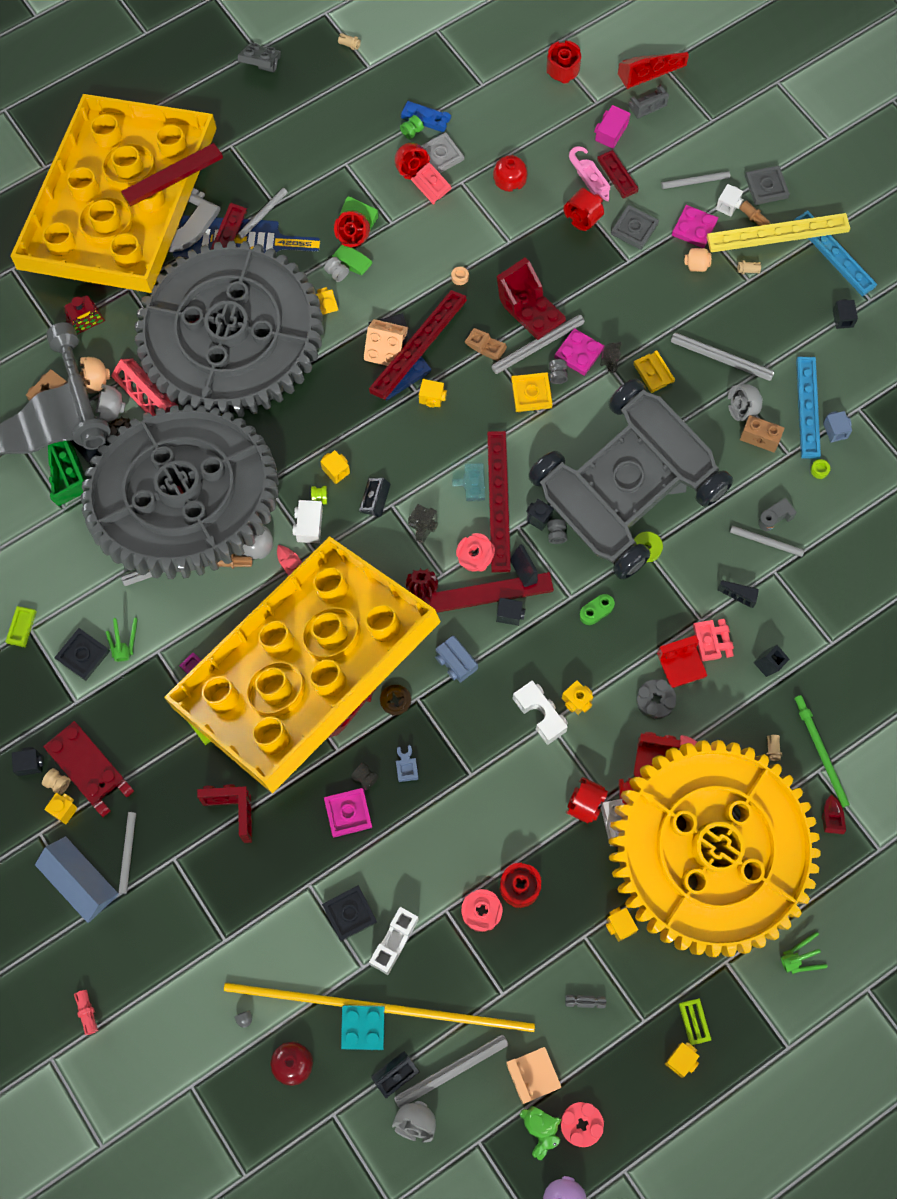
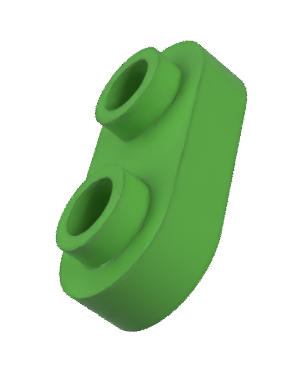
[580,594,615,625]

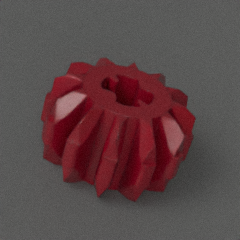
[405,568,438,599]

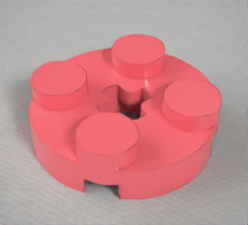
[456,533,495,572]
[461,889,502,932]
[560,1102,604,1147]

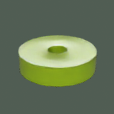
[634,532,663,562]

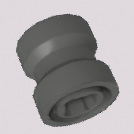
[549,359,568,384]
[547,519,567,544]

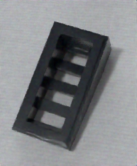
[718,580,759,608]

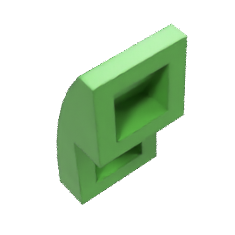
[332,245,372,275]

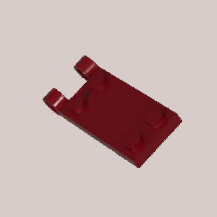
[43,721,134,817]

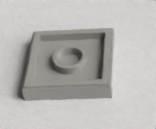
[421,132,464,173]

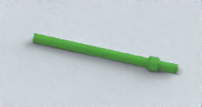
[795,695,850,808]

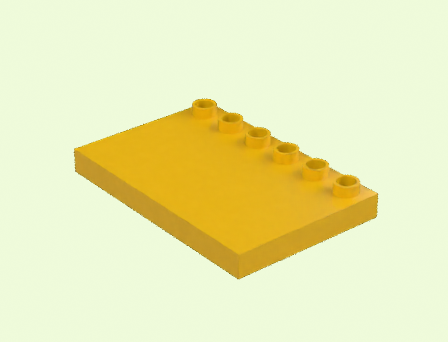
[11,94,217,293]
[164,536,441,794]

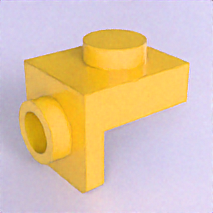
[315,287,338,315]

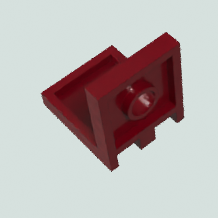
[197,784,252,843]

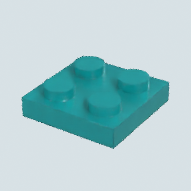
[341,1005,385,1050]

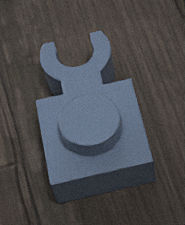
[396,745,418,782]

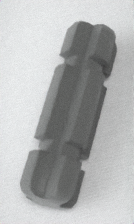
[565,995,606,1008]

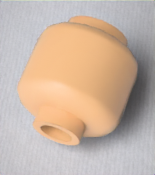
[685,248,712,272]

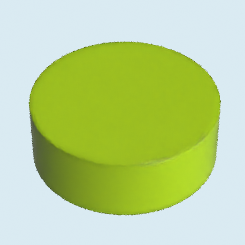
[810,459,830,479]

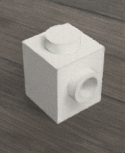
[716,184,744,217]

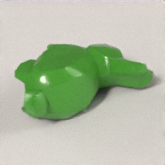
[519,1106,561,1160]

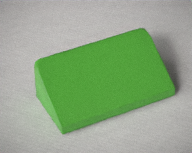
[340,196,379,230]

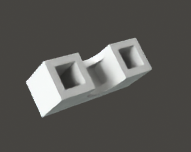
[513,681,568,745]
[369,907,419,975]

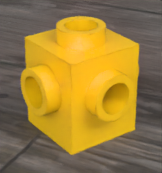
[562,680,593,715]

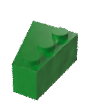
[48,441,87,506]

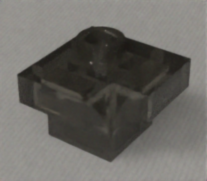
[408,504,438,544]

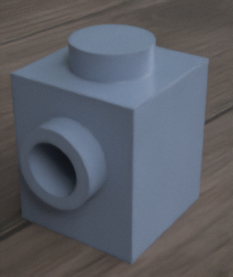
[823,411,852,443]

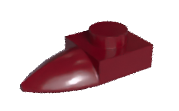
[822,795,846,834]

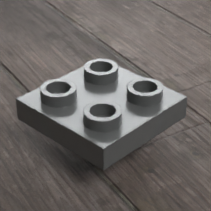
[238,43,281,73]

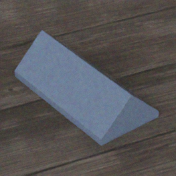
[35,837,119,923]

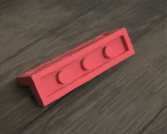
[111,358,178,416]

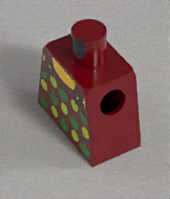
[64,295,105,334]

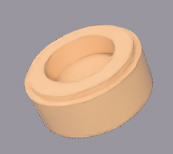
[451,267,469,285]

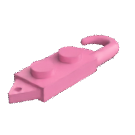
[569,146,610,201]

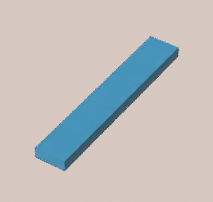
[794,210,877,297]
[796,357,821,459]

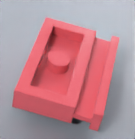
[411,162,452,205]

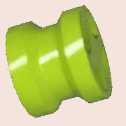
[311,486,328,505]

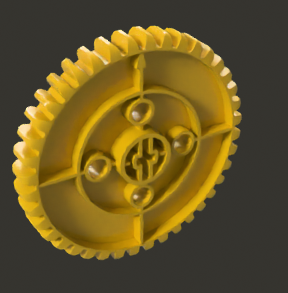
[609,740,820,957]

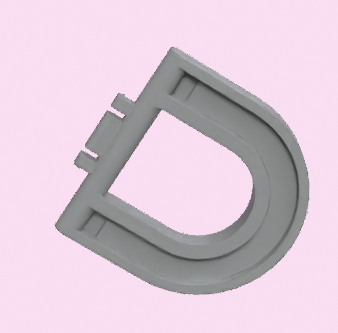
[168,188,221,252]

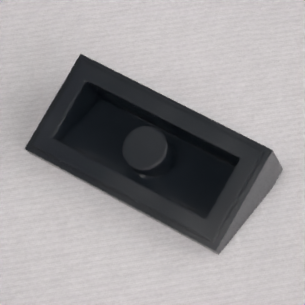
[359,478,391,517]
[510,544,538,587]
[371,1051,419,1098]

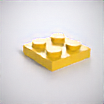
[511,372,553,412]

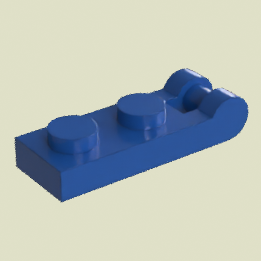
[401,101,451,132]

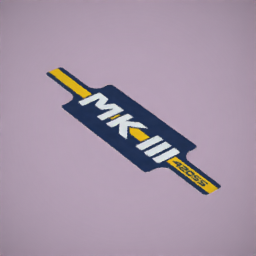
[173,215,320,258]

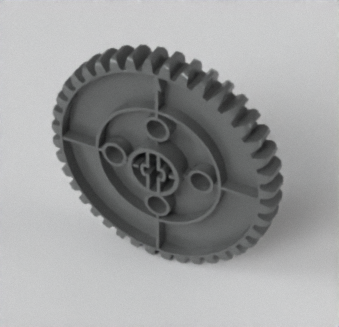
[134,241,324,418]
[81,404,279,579]

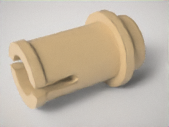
[338,33,361,50]
[737,260,761,275]
[766,735,782,761]

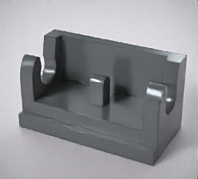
[628,85,669,119]

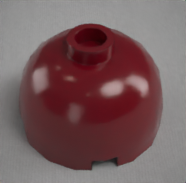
[270,1042,313,1086]

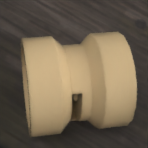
[42,768,71,795]

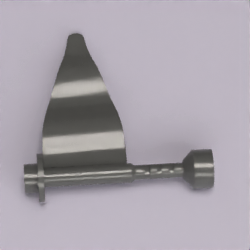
[0,322,110,455]

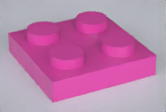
[672,205,718,248]
[554,328,605,376]
[324,788,372,838]

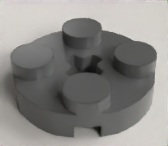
[636,679,676,719]

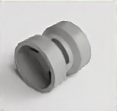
[324,257,349,282]

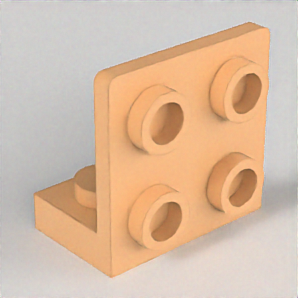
[364,319,408,366]
[506,1047,561,1104]

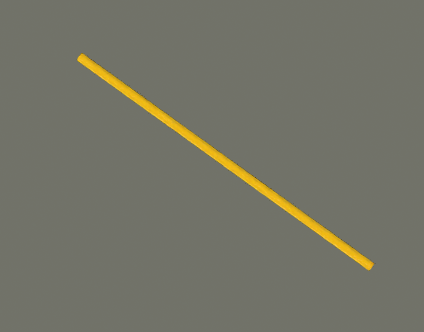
[224,983,535,1032]

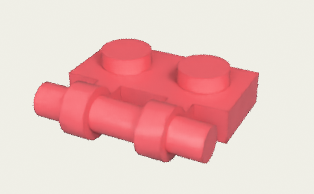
[693,619,734,662]

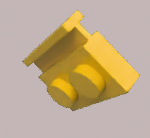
[633,350,675,393]

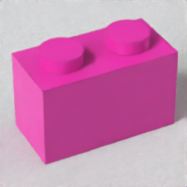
[594,105,631,149]

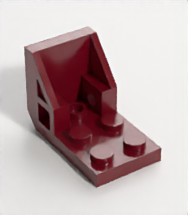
[497,257,566,340]

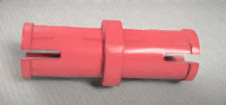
[74,990,98,1035]

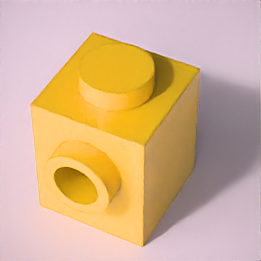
[419,379,447,408]
[320,450,350,484]
[44,793,78,824]
[606,907,638,942]
[665,1042,699,1078]

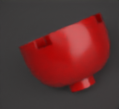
[395,143,430,180]
[493,155,528,192]
[334,211,370,247]

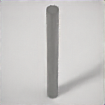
[661,171,730,189]
[237,188,288,239]
[730,525,805,557]
[119,812,136,894]

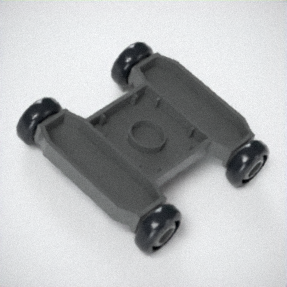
[528,378,733,580]

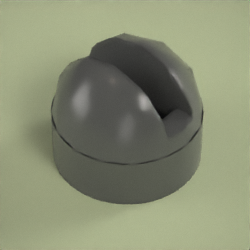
[234,1010,252,1028]

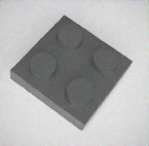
[745,166,790,205]
[611,205,659,250]

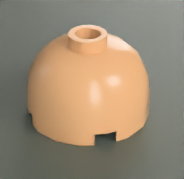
[80,357,110,394]

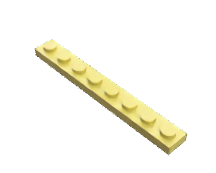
[707,213,850,253]

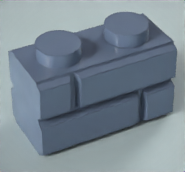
[435,636,478,683]

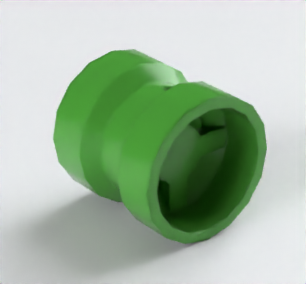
[400,115,424,140]

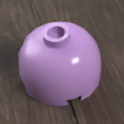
[543,1176,586,1199]

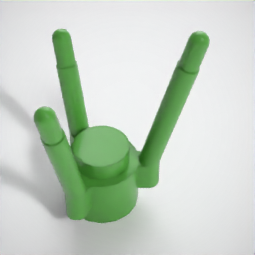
[106,618,137,662]
[780,932,828,974]

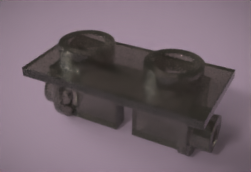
[600,342,621,373]

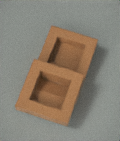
[465,328,507,361]

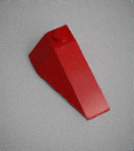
[618,52,689,89]

